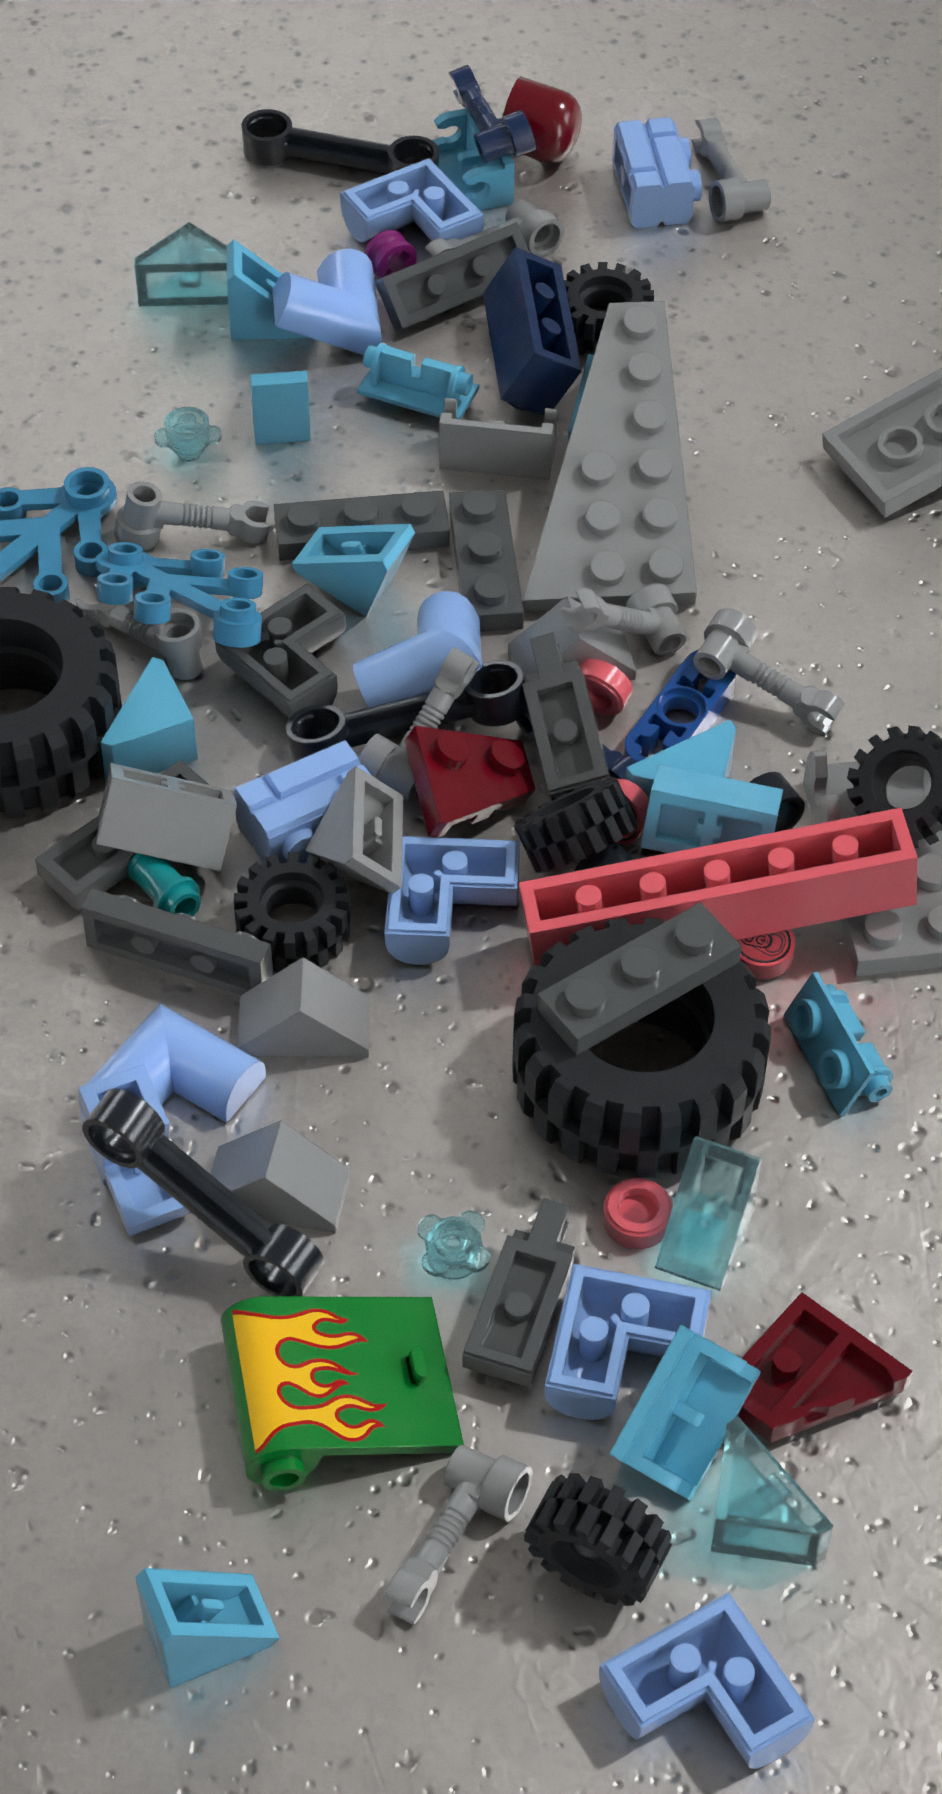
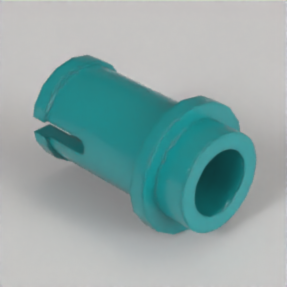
[127,853,201,917]

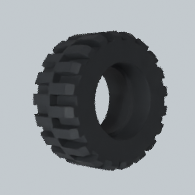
[0,587,122,818]
[512,918,771,1178]

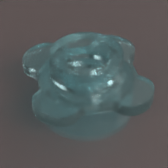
[154,407,222,462]
[417,1210,490,1280]

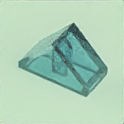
[134,222,228,307]
[654,1136,762,1291]
[711,1416,834,1567]

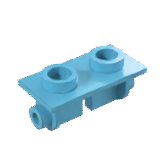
[357,343,479,419]
[783,972,893,1116]

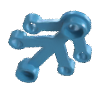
[0,467,117,603]
[96,542,263,648]

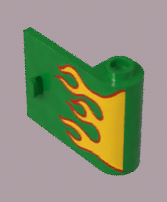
[220,1296,464,1491]

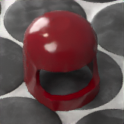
[502,76,582,164]

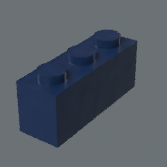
[483,247,582,416]

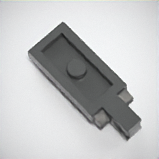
[522,632,610,801]
[462,1198,575,1388]

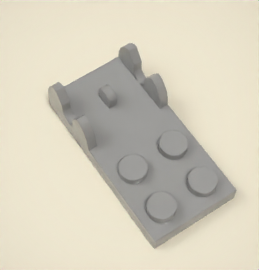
[822,368,942,518]
[803,750,942,977]

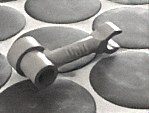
[691,118,771,222]
[425,199,564,257]
[114,482,270,551]
[75,583,204,680]
[558,584,686,656]
[693,608,844,735]
[358,647,480,801]
[384,1444,533,1625]

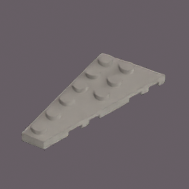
[522,301,697,612]

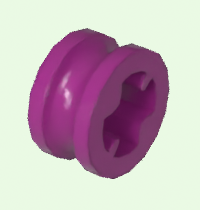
[364,230,417,279]

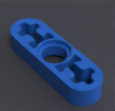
[624,649,737,762]

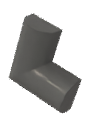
[215,583,346,718]

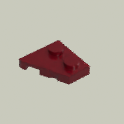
[405,726,536,837]
[736,1292,913,1443]

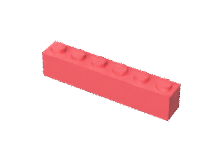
[519,808,918,966]

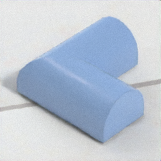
[340,158,484,242]
[272,248,382,355]
[353,591,482,708]
[385,836,520,965]
[78,1003,266,1123]
[544,1263,712,1420]
[599,1592,815,1769]

